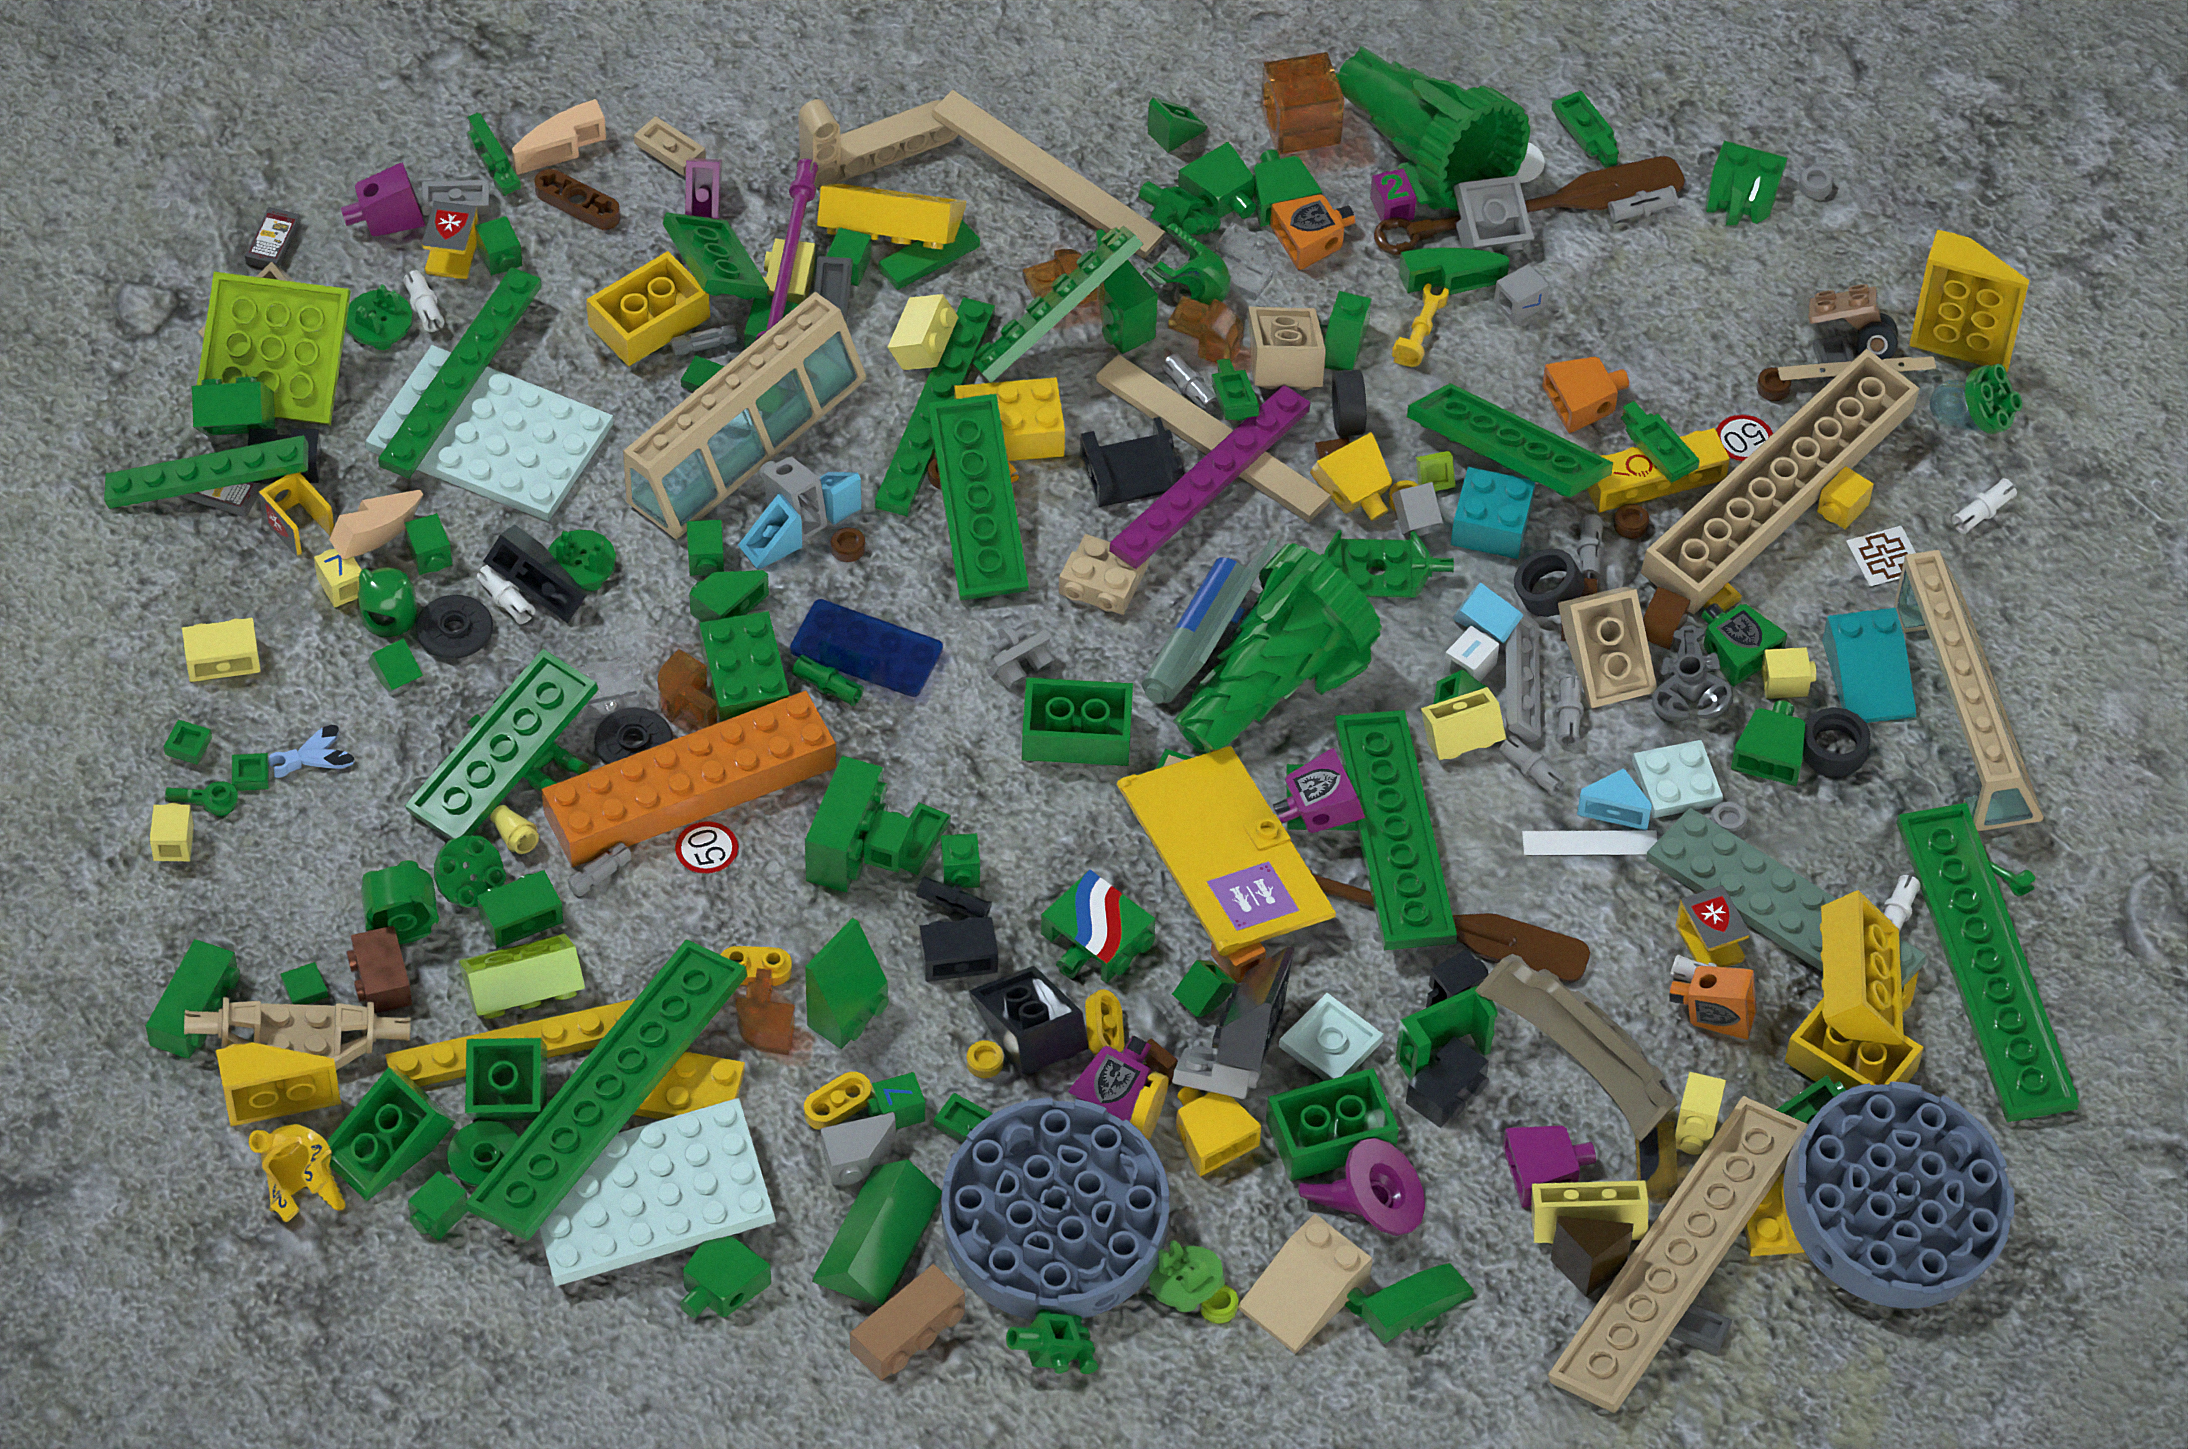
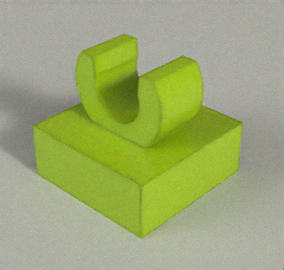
[1416,451,1456,491]

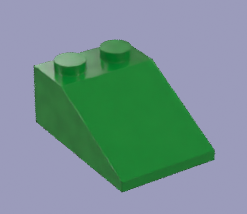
[1095,228,1158,355]
[805,917,889,1050]
[326,1067,456,1201]

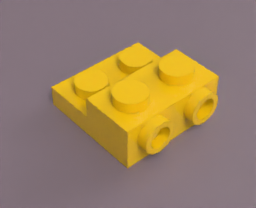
[1744,1173,1805,1256]

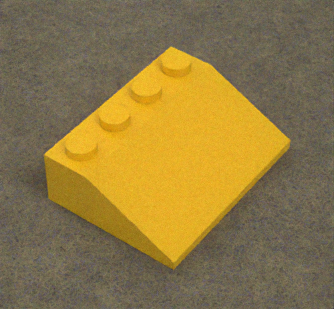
[1909,229,2030,372]

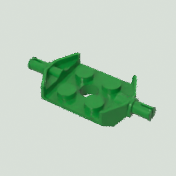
[1321,530,1454,598]

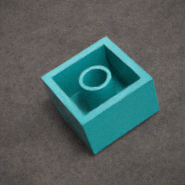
[1451,467,1536,559]

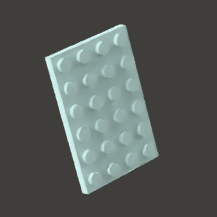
[365,345,614,522]
[539,1098,776,1287]

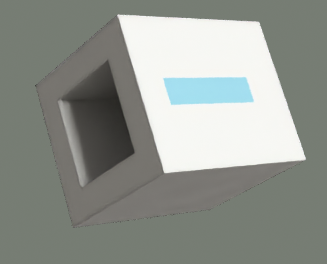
[1443,626,1499,682]

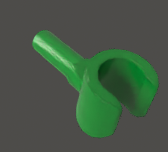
[1989,861,2035,896]
[1344,1285,1391,1317]

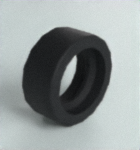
[1331,369,1367,436]
[1514,548,1584,617]
[1803,707,1871,777]

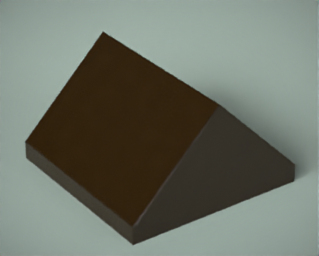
[1551,1215,1634,1297]

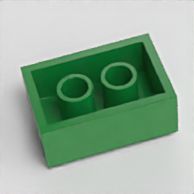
[699,611,790,723]
[1022,677,1133,766]
[805,755,888,893]
[1266,1068,1399,1181]

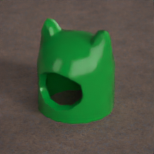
[358,567,418,637]

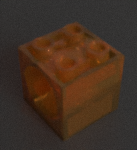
[1260,52,1345,155]

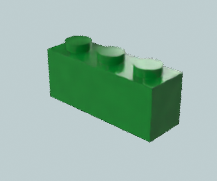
[145,939,240,1059]

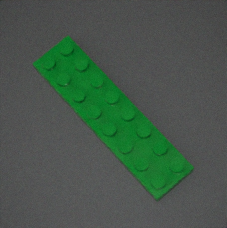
[1334,710,1457,950]

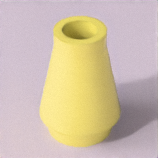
[490,805,539,854]

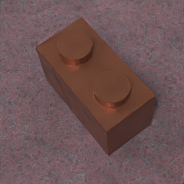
[346,926,412,1013]

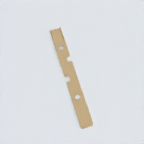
[1778,356,1936,381]

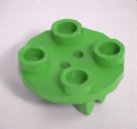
[1148,1240,1225,1312]

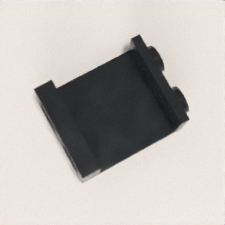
[1080,417,1184,507]

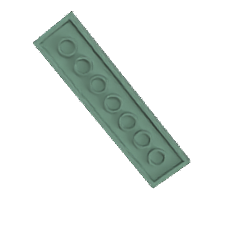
[1646,807,1926,988]

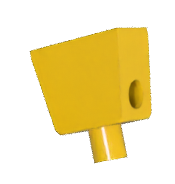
[1310,432,1392,522]
[1176,1086,1261,1177]

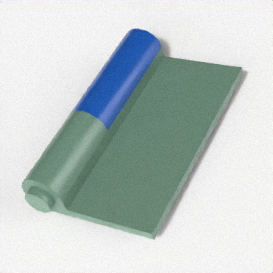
[1142,538,1278,703]

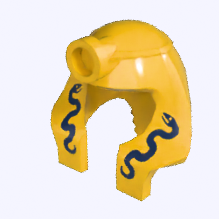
[248,1124,346,1222]

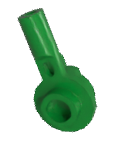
[165,781,238,816]

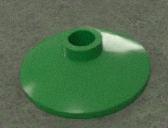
[447,1121,519,1187]

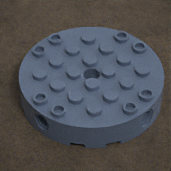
[1783,1081,2015,1308]
[941,1098,1169,1320]

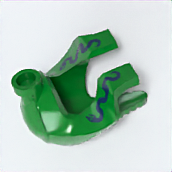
[1142,223,1231,326]

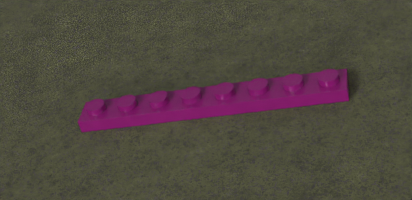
[1109,385,1311,569]

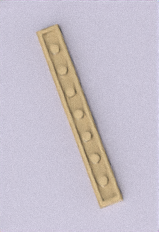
[932,90,1165,259]
[1096,354,1331,523]

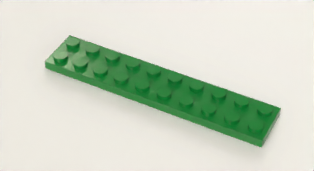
[1896,802,2079,1123]
[465,939,748,1241]

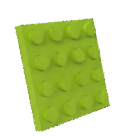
[197,272,351,426]

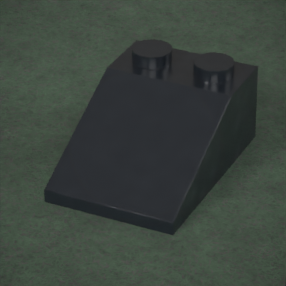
[969,965,1089,1075]

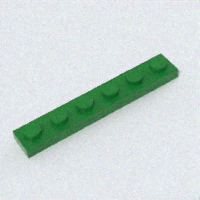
[104,435,309,509]

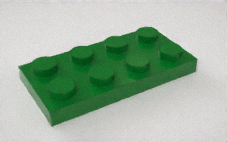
[662,212,769,300]

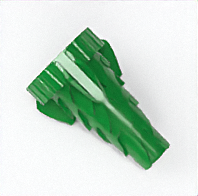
[1333,46,1530,212]
[1173,543,1382,755]

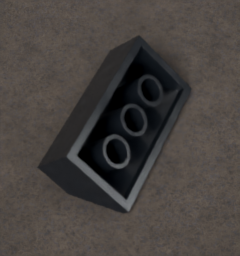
[1212,946,1295,1072]

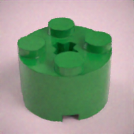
[361,860,439,944]

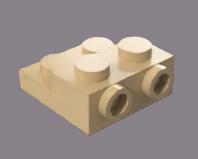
[1059,534,1150,615]

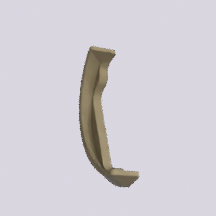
[1475,954,1677,1142]

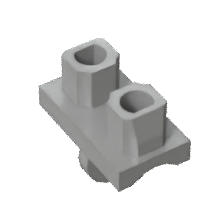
[986,625,1054,689]

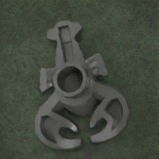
[1652,625,1734,722]

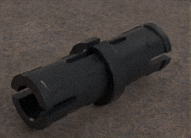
[916,875,992,918]

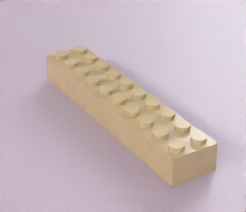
[1641,349,1920,615]

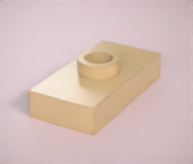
[634,116,706,176]

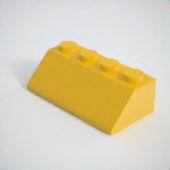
[817,183,967,249]
[1820,890,1904,1045]

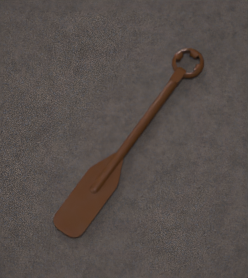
[1373,156,1685,255]
[1310,870,1590,983]

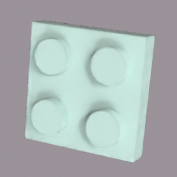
[1632,740,1723,818]
[1279,993,1384,1081]

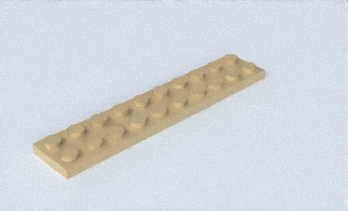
[1548,1096,1808,1413]

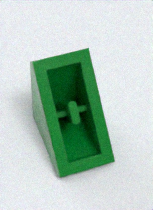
[1147,97,1208,153]

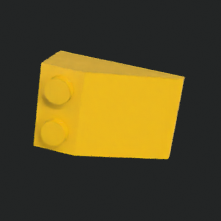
[216,1042,341,1127]

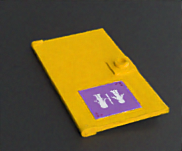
[1117,746,1336,956]

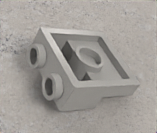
[1454,176,1534,256]
[1172,1046,1266,1099]

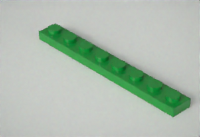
[378,267,542,479]
[875,297,995,517]

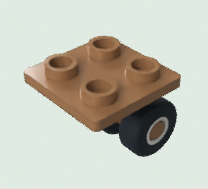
[1809,284,1898,360]

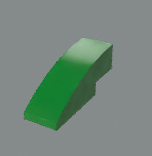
[1399,247,1509,295]
[1361,1263,1474,1344]

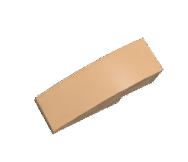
[512,99,606,175]
[329,490,423,559]

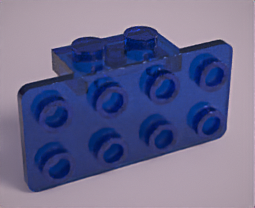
[790,599,943,697]

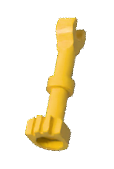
[1392,284,1449,367]

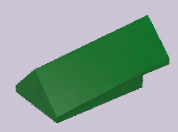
[812,1159,942,1308]

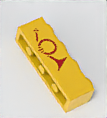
[1587,428,1730,513]

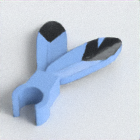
[269,725,355,778]

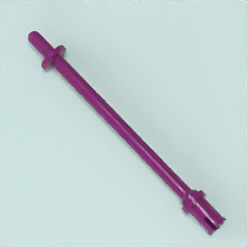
[755,159,818,341]

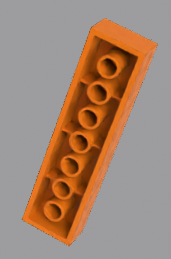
[542,691,836,868]

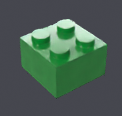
[191,377,275,436]
[465,1038,548,1121]

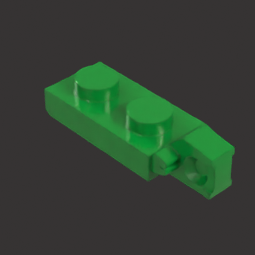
[1551,90,1619,168]
[466,112,522,196]
[1212,358,1259,421]
[1621,401,1700,483]

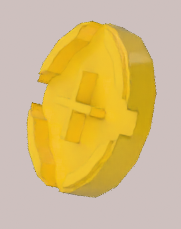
[1130,1072,1168,1141]

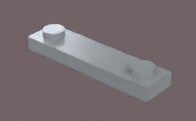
[1506,608,1541,743]

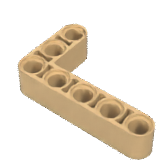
[798,99,958,188]

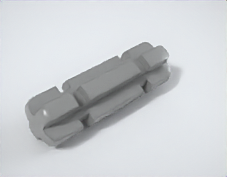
[671,324,738,356]
[568,842,631,896]

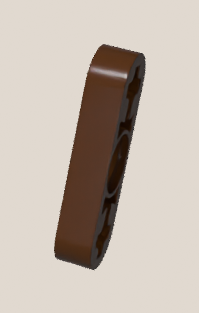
[534,169,620,230]

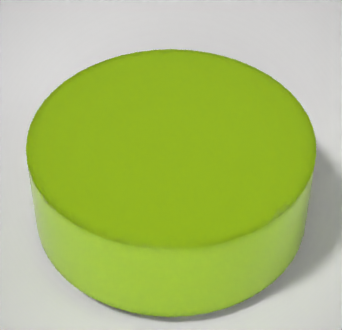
[1200,1285,1238,1324]

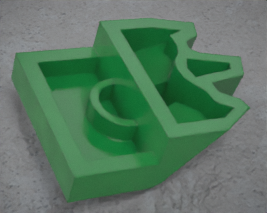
[1706,140,1788,226]

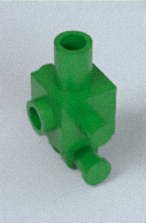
[1138,181,1221,235]
[1006,1309,1099,1374]

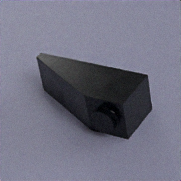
[483,524,587,624]

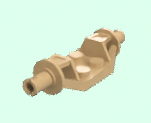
[184,997,410,1070]

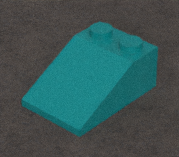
[1822,607,1916,723]

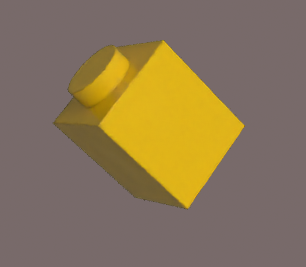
[1817,466,1874,530]

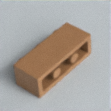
[850,1264,965,1381]

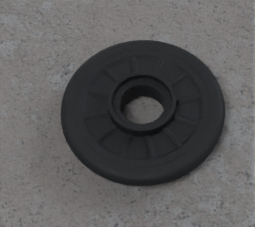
[415,595,493,659]
[594,707,673,765]

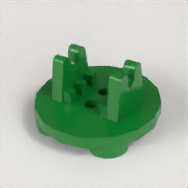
[346,284,413,350]
[548,529,616,591]
[434,835,506,907]

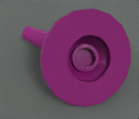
[1299,1138,1425,1236]

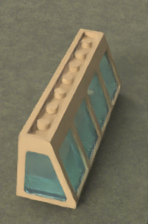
[623,292,866,540]
[1894,550,2043,831]

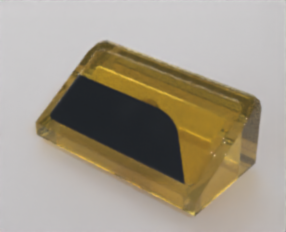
[1635,1121,1678,1198]

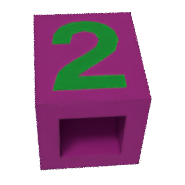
[1370,168,1417,221]

